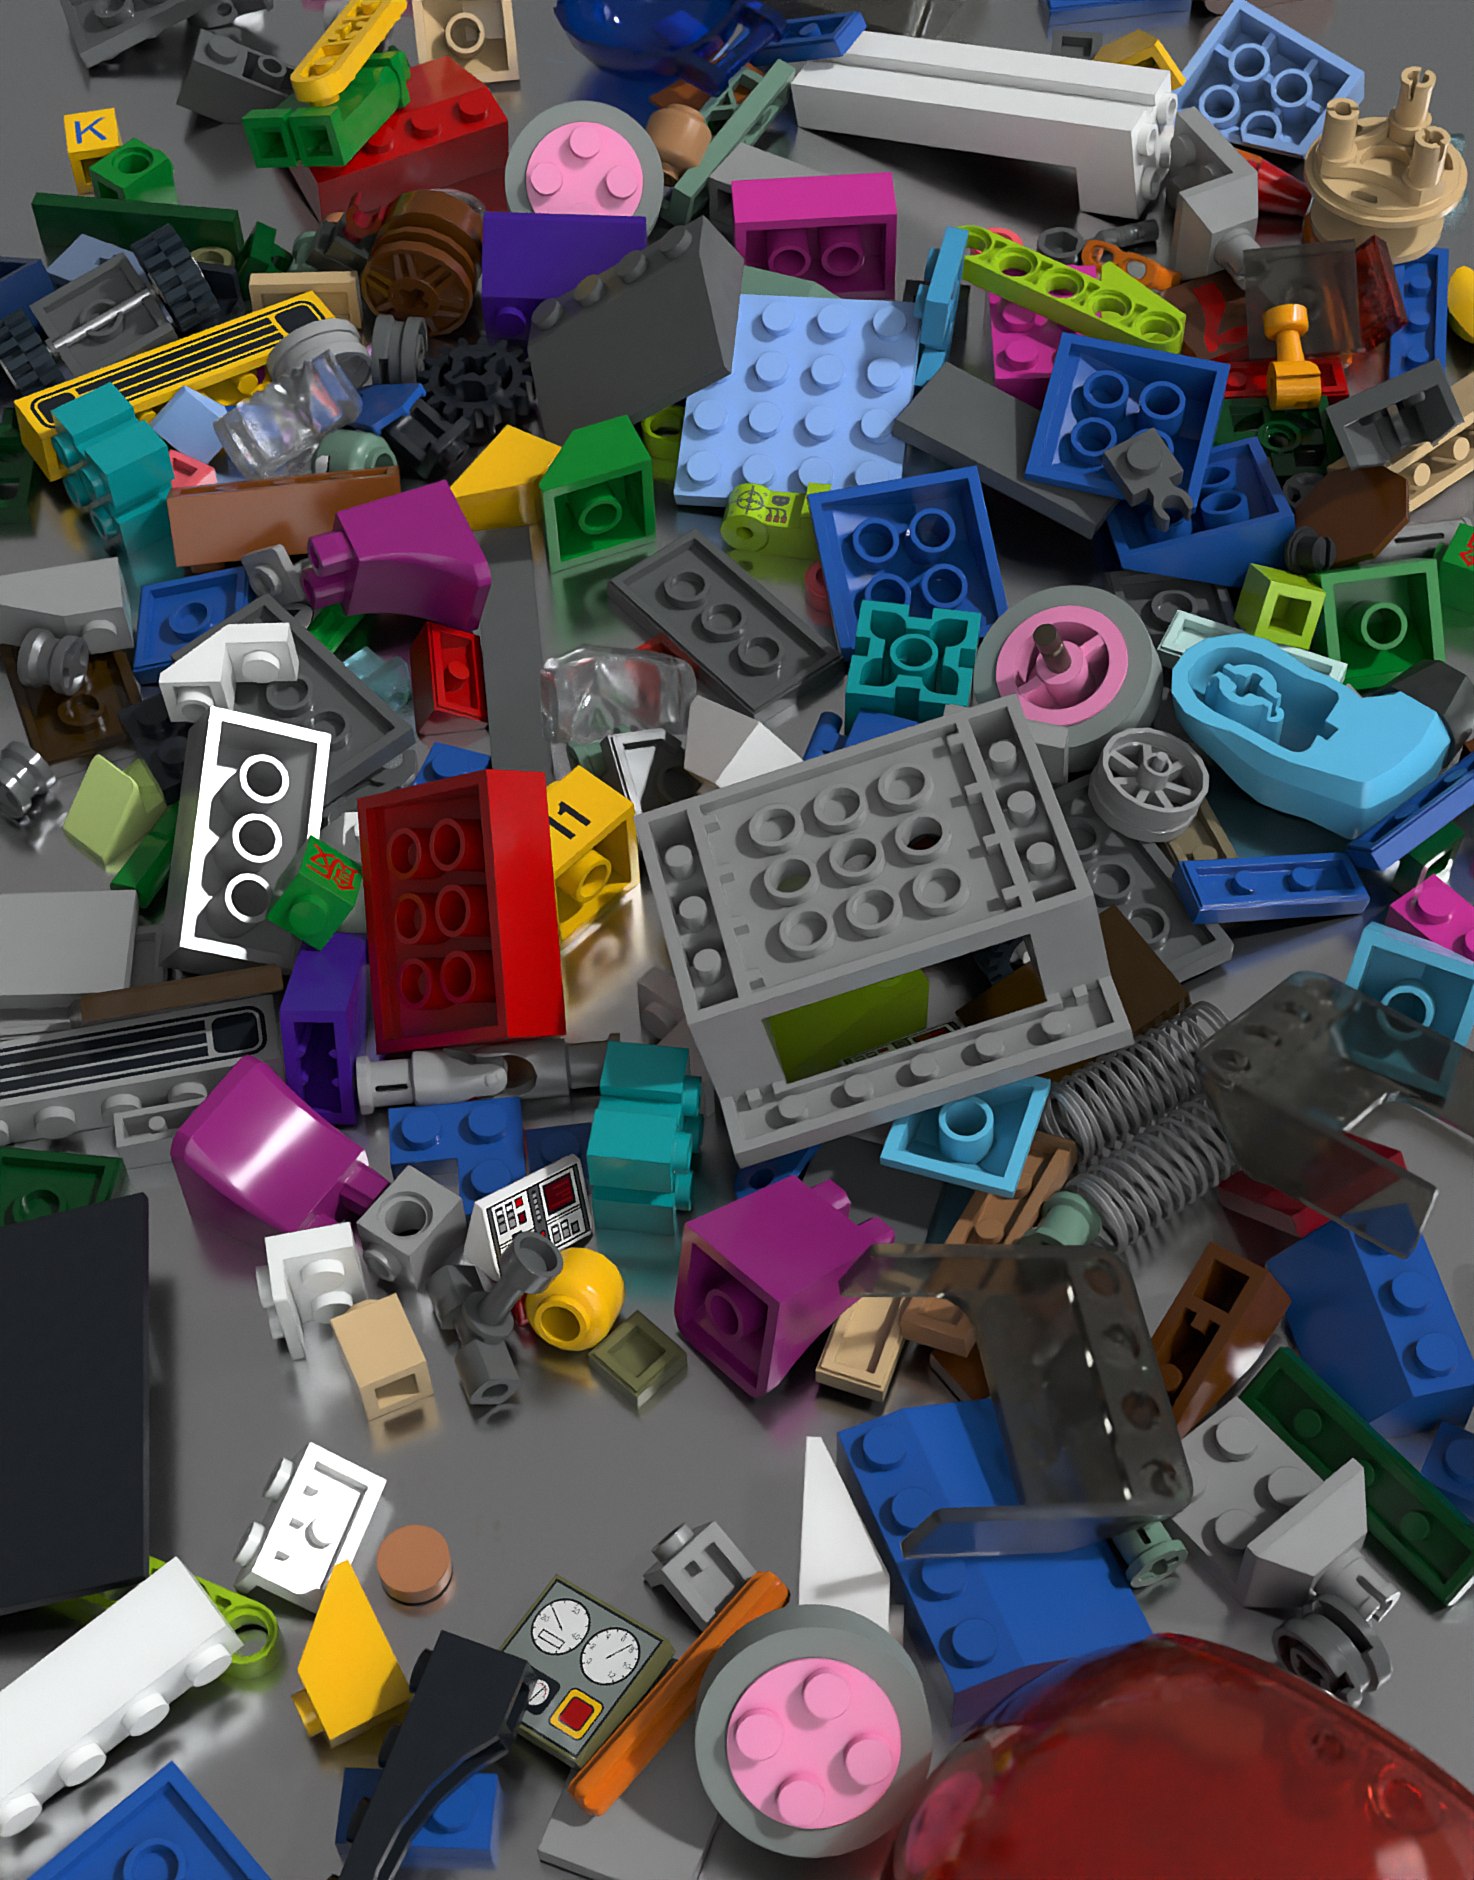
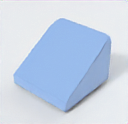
[149,385,236,464]

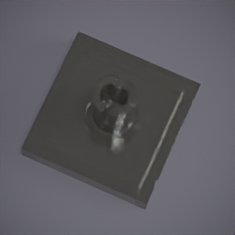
[1243,239,1361,361]

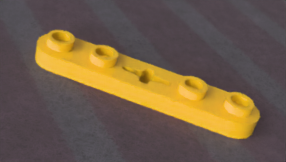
[290,0,408,107]

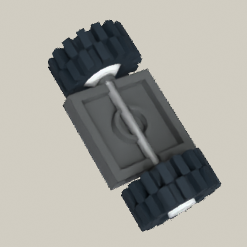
[0,223,220,397]

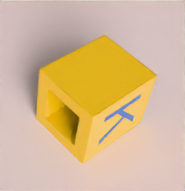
[63,108,123,194]

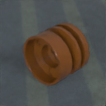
[360,189,483,337]

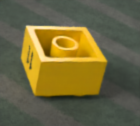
[546,765,640,952]

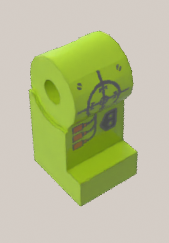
[720,482,831,560]

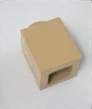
[330,1293,434,1421]

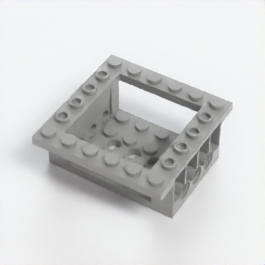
[633,693,1134,1169]

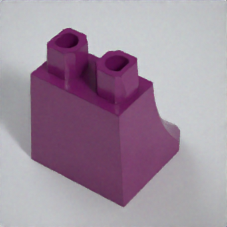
[300,479,492,632]
[170,1054,391,1254]
[673,1175,895,1398]

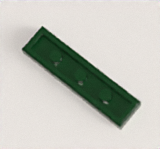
[31,192,245,262]
[1238,1347,1474,1606]

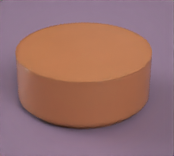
[376,1524,452,1603]

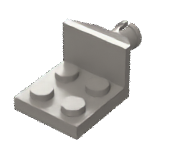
[1165,106,1274,290]
[1130,1396,1401,1627]

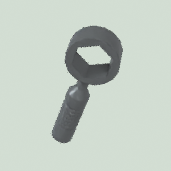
[1036,219,1159,266]

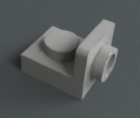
[642,1520,757,1632]

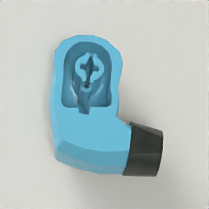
[1171,633,1474,840]

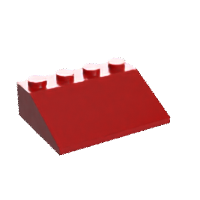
[283,56,509,224]
[356,769,567,1055]

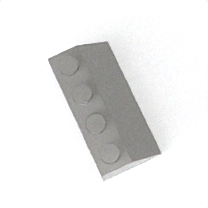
[158,706,331,975]

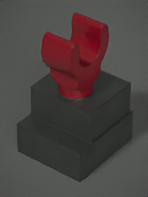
[305,192,387,278]

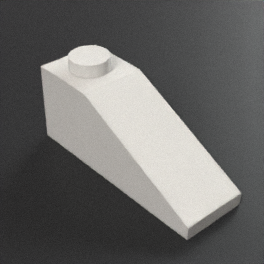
[798,1436,904,1647]

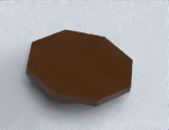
[1295,466,1409,570]

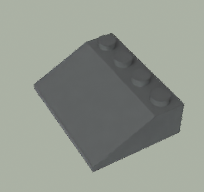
[527,215,744,447]

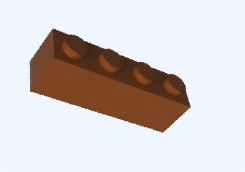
[166,465,402,573]

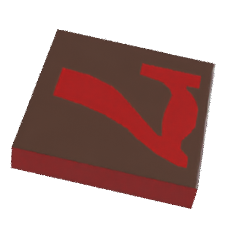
[1156,269,1277,363]

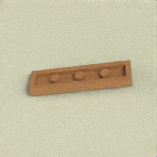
[899,1130,1078,1358]

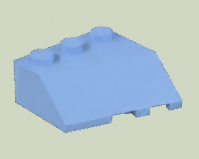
[1171,0,1365,160]

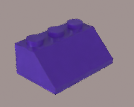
[481,211,648,339]

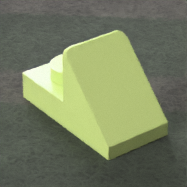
[62,754,171,865]

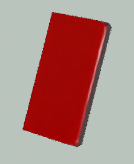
[410,621,489,735]

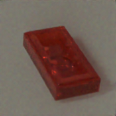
[1333,234,1409,354]

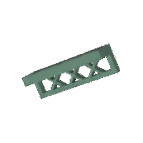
[658,59,796,226]

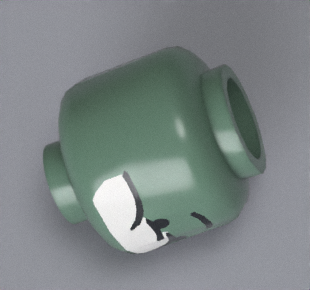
[311,430,397,474]

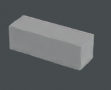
[113,1097,206,1170]

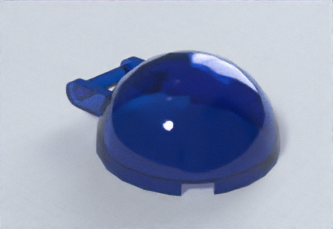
[553,0,790,98]

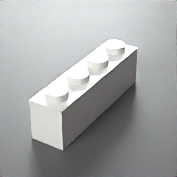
[0,1556,244,1837]

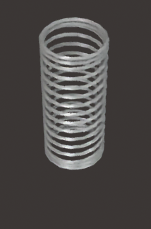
[1040,1000,1246,1165]
[1065,1079,1272,1256]

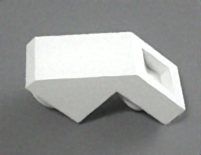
[159,623,299,723]
[637,965,715,1119]

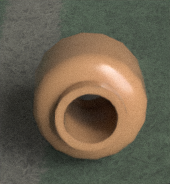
[645,104,712,187]

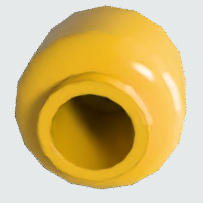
[525,1247,626,1351]

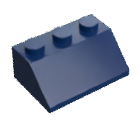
[1264,1200,1474,1440]

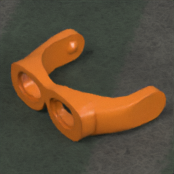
[1082,240,1182,291]

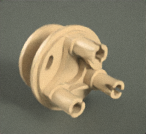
[1304,66,1468,268]

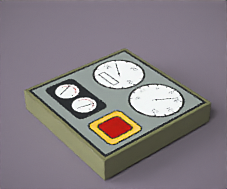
[498,1574,676,1772]

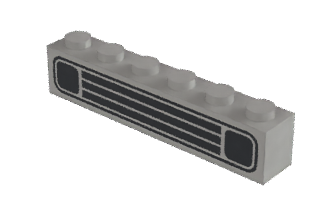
[0,994,286,1147]

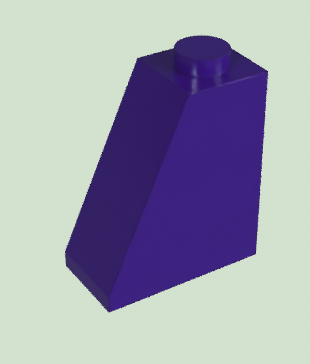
[279,933,372,1125]

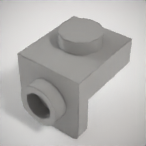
[241,544,312,606]

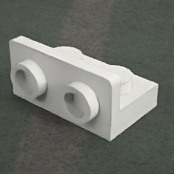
[256,1222,368,1360]
[233,1442,387,1614]

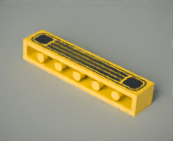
[14,291,336,482]

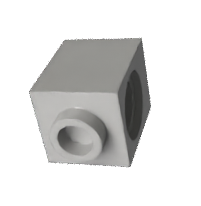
[356,1165,468,1291]

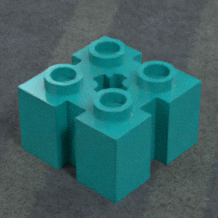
[51,382,175,556]
[844,600,981,736]
[586,1040,704,1236]

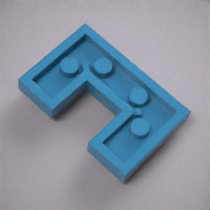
[913,226,969,399]

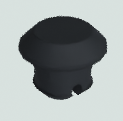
[1284,526,1336,575]

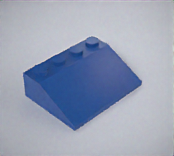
[836,1394,1158,1728]

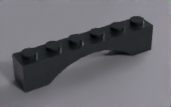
[327,1630,538,1880]

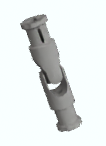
[356,1032,621,1115]

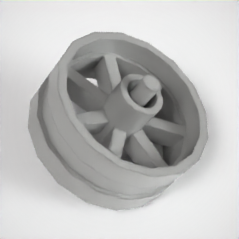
[266,318,372,412]
[1088,727,1209,843]

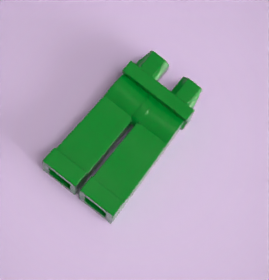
[241,50,411,168]

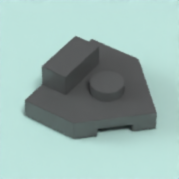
[599,728,702,857]

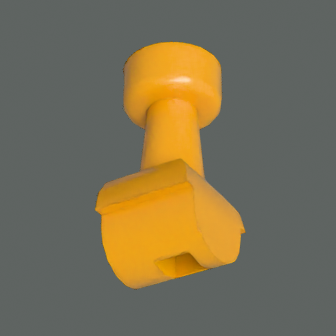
[1262,304,1321,411]

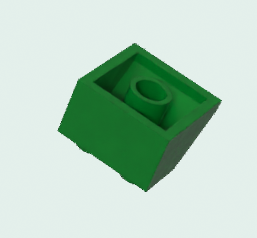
[538,414,657,574]
[1306,558,1446,690]

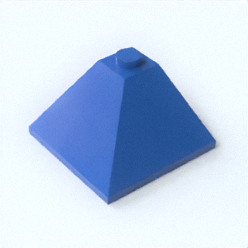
[1024,332,1230,514]
[1105,436,1296,589]
[806,465,1008,665]

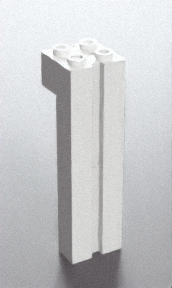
[791,31,1178,219]

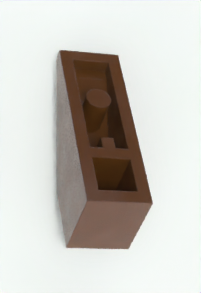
[1101,1241,1292,1459]

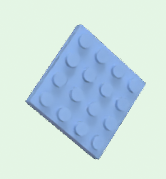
[674,294,922,507]

